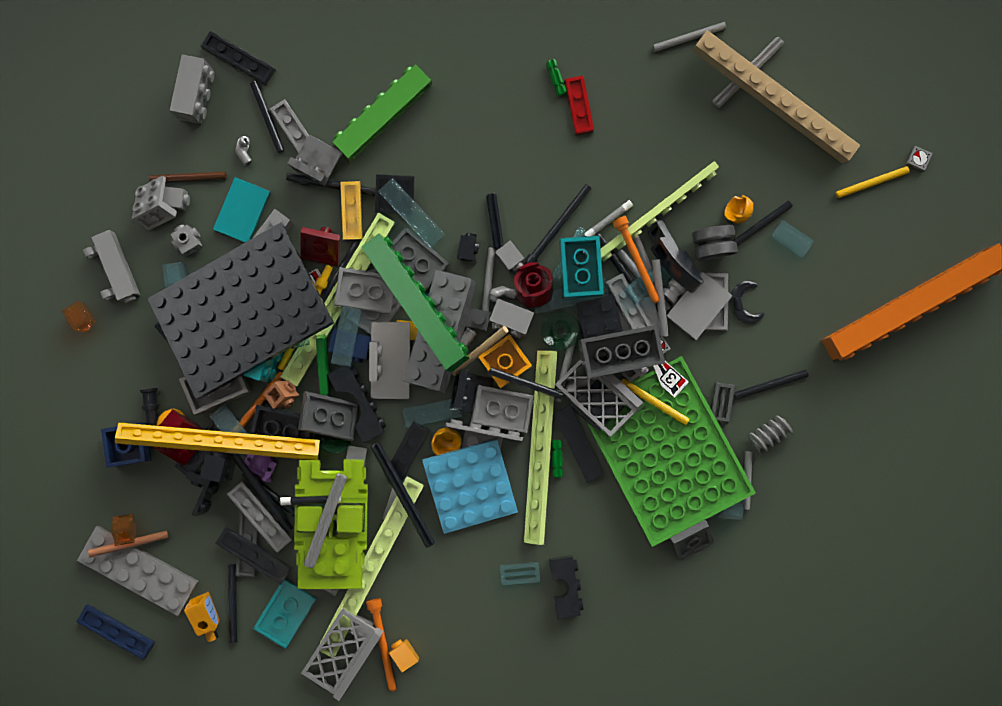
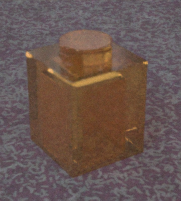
[62,301,96,332]
[111,514,137,546]

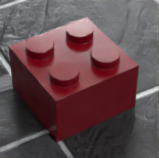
[154,409,203,466]

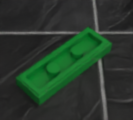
[316,334,330,395]

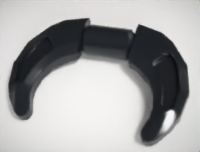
[731,281,764,323]

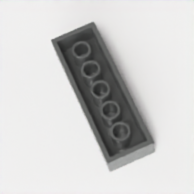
[403,270,478,394]

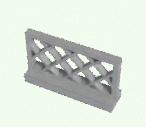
[555,359,643,438]
[301,608,383,701]

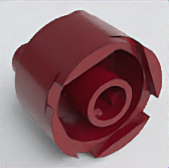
[514,262,554,308]

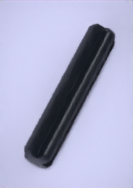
[486,193,504,250]

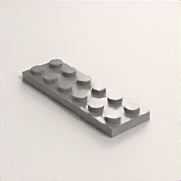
[77,526,199,616]

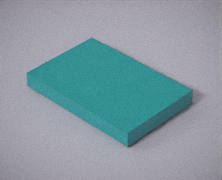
[213,177,271,243]
[253,579,317,649]

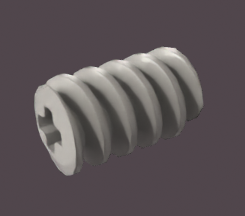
[749,415,794,455]

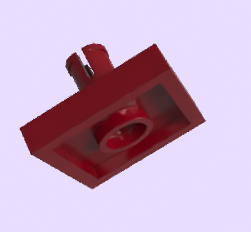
[300,227,340,266]

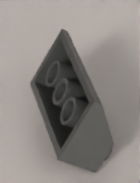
[578,325,665,378]

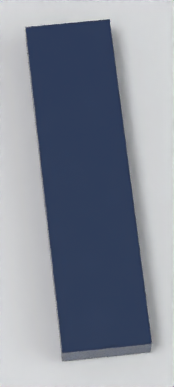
[77,604,155,660]

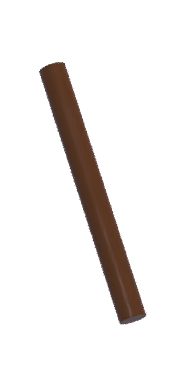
[149,171,227,182]

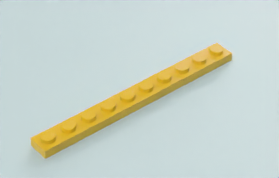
[115,423,320,460]

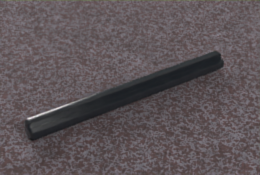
[371,442,435,548]

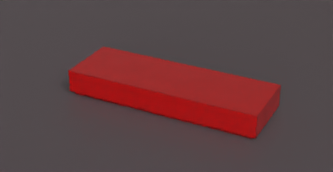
[565,76,594,135]

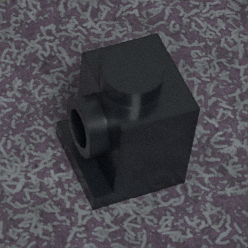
[457,233,479,263]

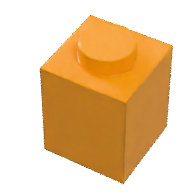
[389,639,419,672]

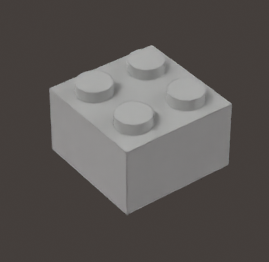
[489,299,534,339]

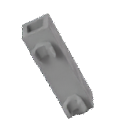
[83,230,140,304]

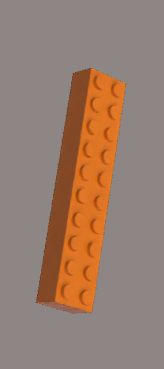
[821,243,1002,361]

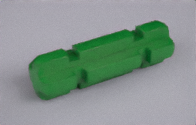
[546,59,566,96]
[551,440,563,478]

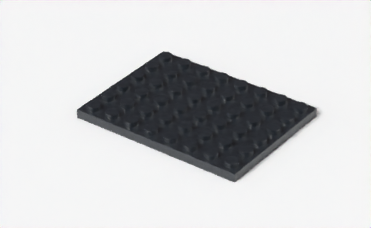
[147,222,334,400]

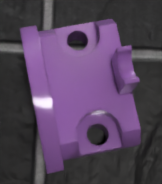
[245,454,278,482]

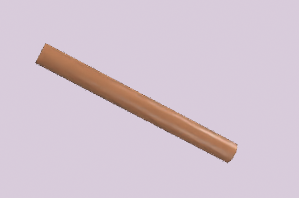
[88,530,168,558]

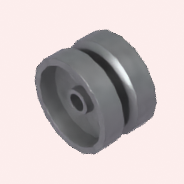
[692,225,738,260]

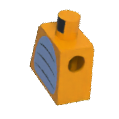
[184,592,220,642]

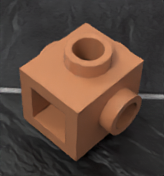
[263,381,299,409]

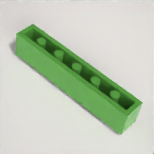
[333,64,432,162]

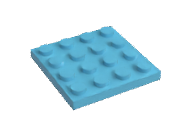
[422,438,518,534]

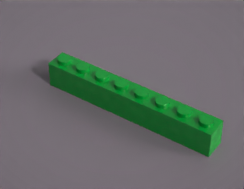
[361,233,470,372]

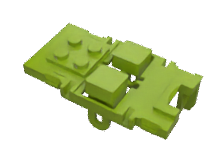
[294,459,368,589]

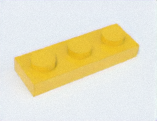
[341,181,363,240]

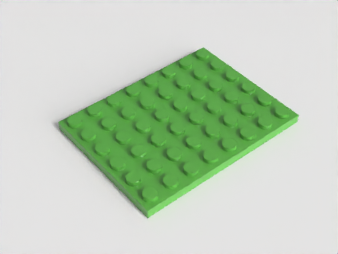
[585,356,756,547]

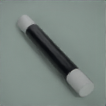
[280,495,341,505]

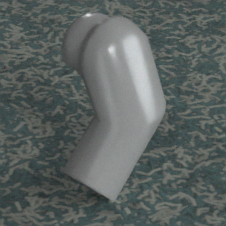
[235,136,252,166]
[489,286,516,302]
[565,380,588,399]

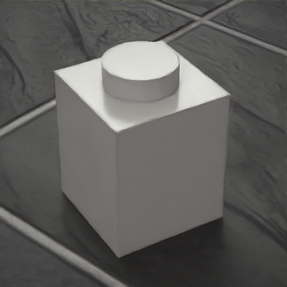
[162,187,190,211]
[495,240,524,272]

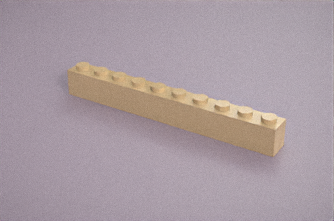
[692,30,860,164]

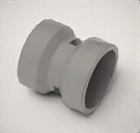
[663,278,687,305]

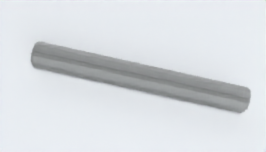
[713,37,784,108]
[304,473,347,568]

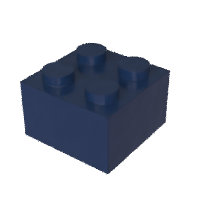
[101,423,151,468]

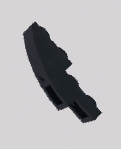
[647,220,704,293]

